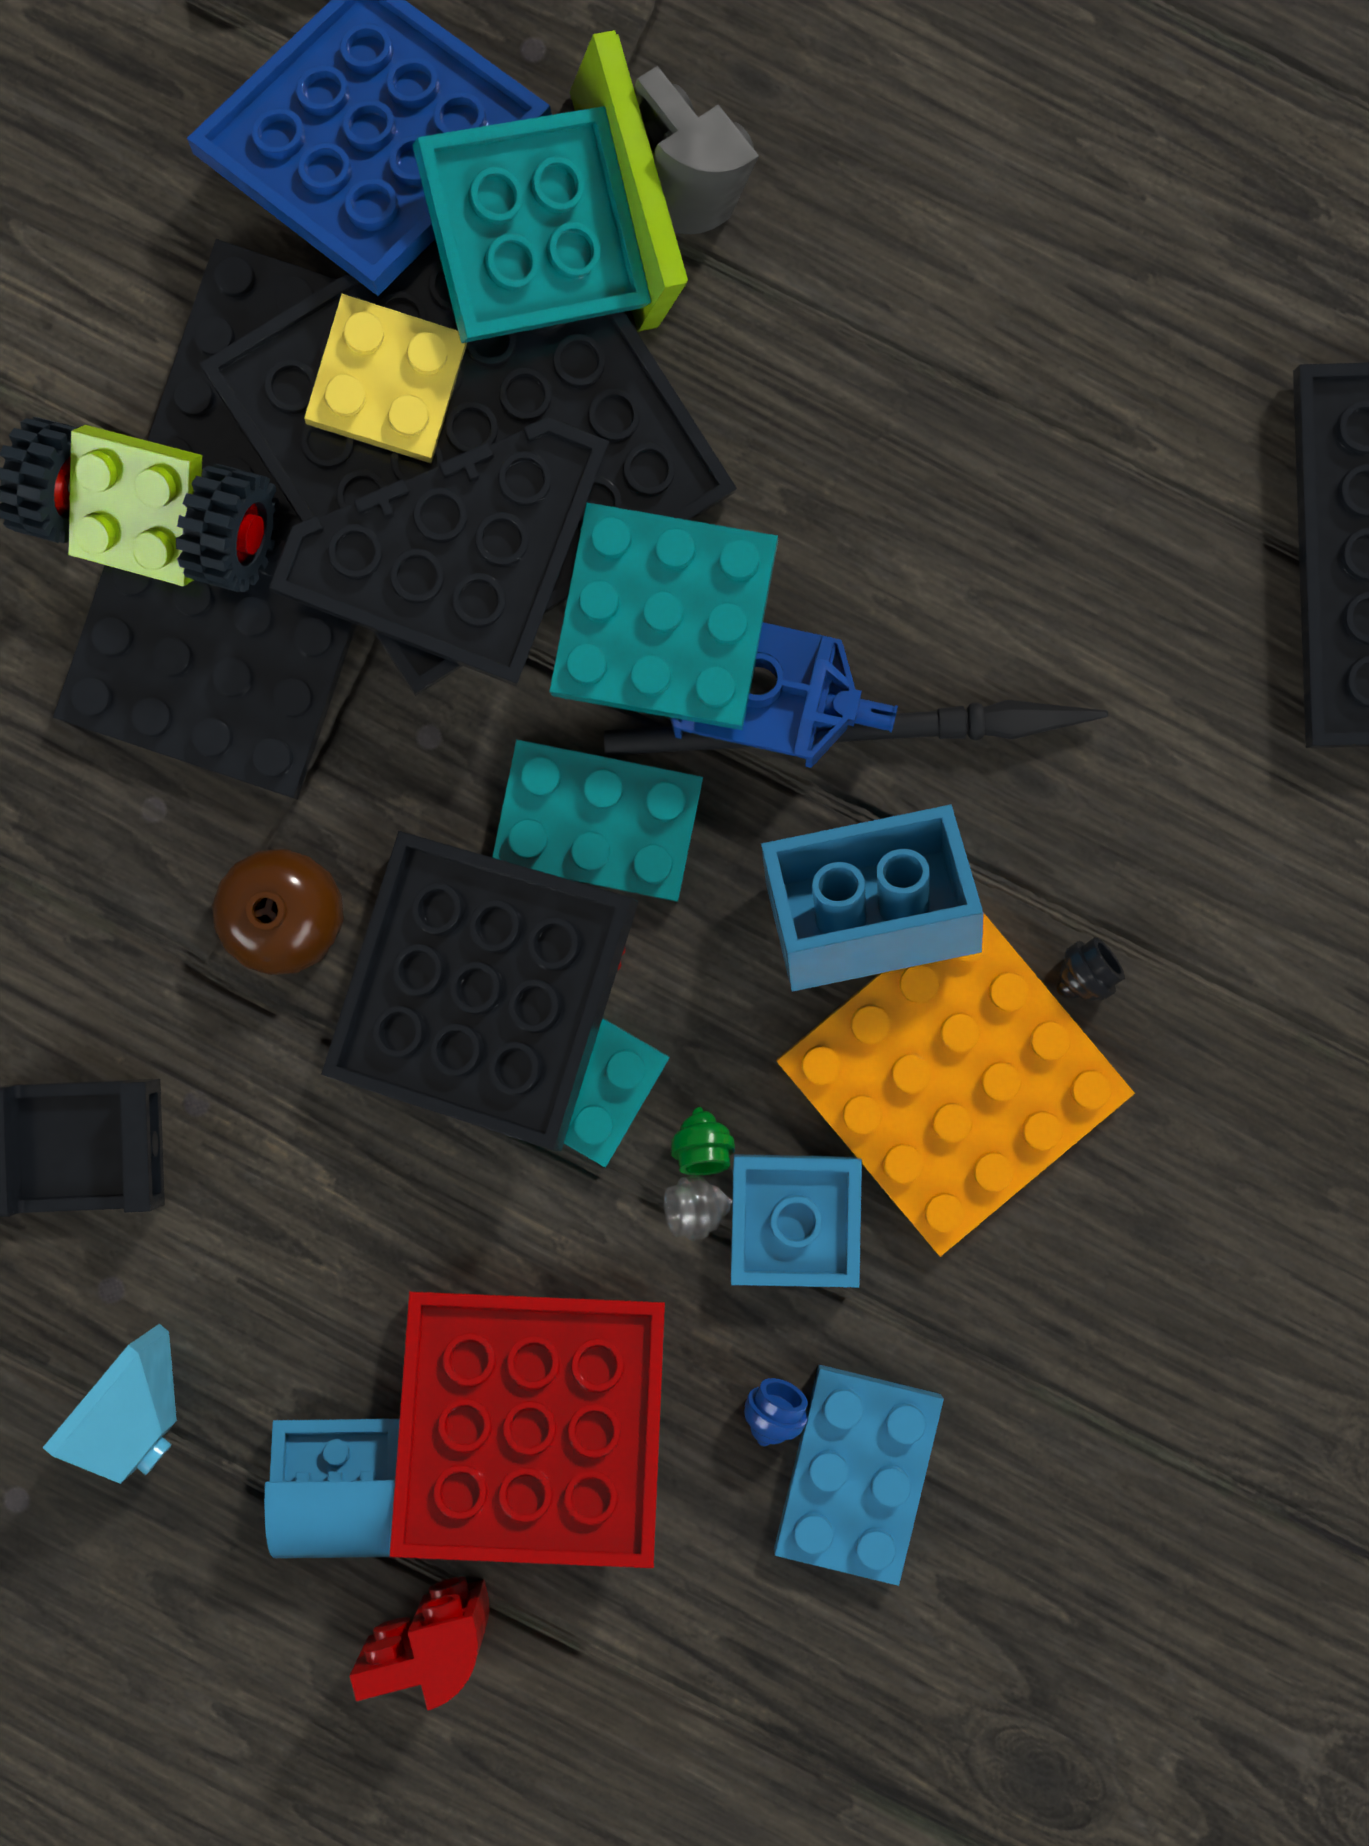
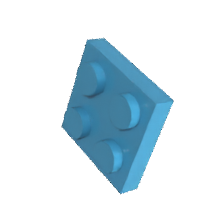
[731,1154,862,1288]

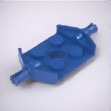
[670,622,898,768]

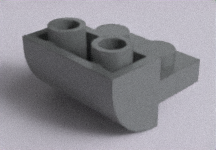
[634,66,759,234]

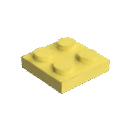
[304,294,467,463]

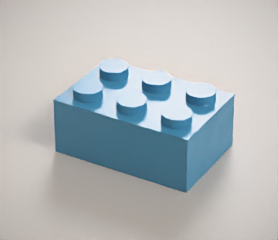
[761,804,983,992]

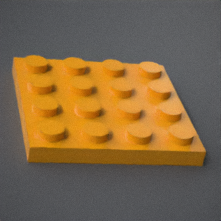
[776,912,1135,1257]

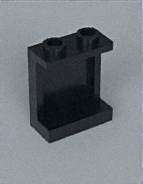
[0,1079,165,1217]

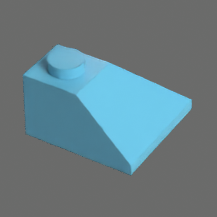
[43,1324,177,1484]

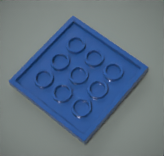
[187,0,552,296]

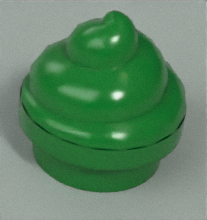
[671,1107,735,1175]

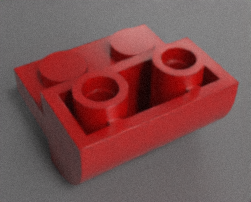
[349,1576,489,1710]

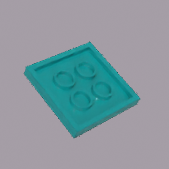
[412,106,651,343]
[549,502,778,730]

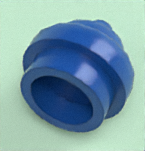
[744,1378,808,1446]

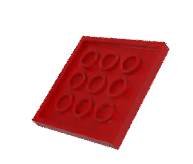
[389,1292,665,1569]

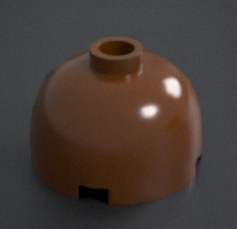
[212,849,344,975]

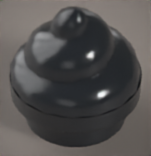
[1057,937,1125,1001]

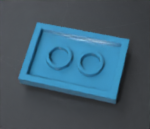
[774,1364,944,1586]

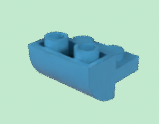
[264,1419,400,1558]

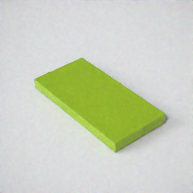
[570,30,688,332]

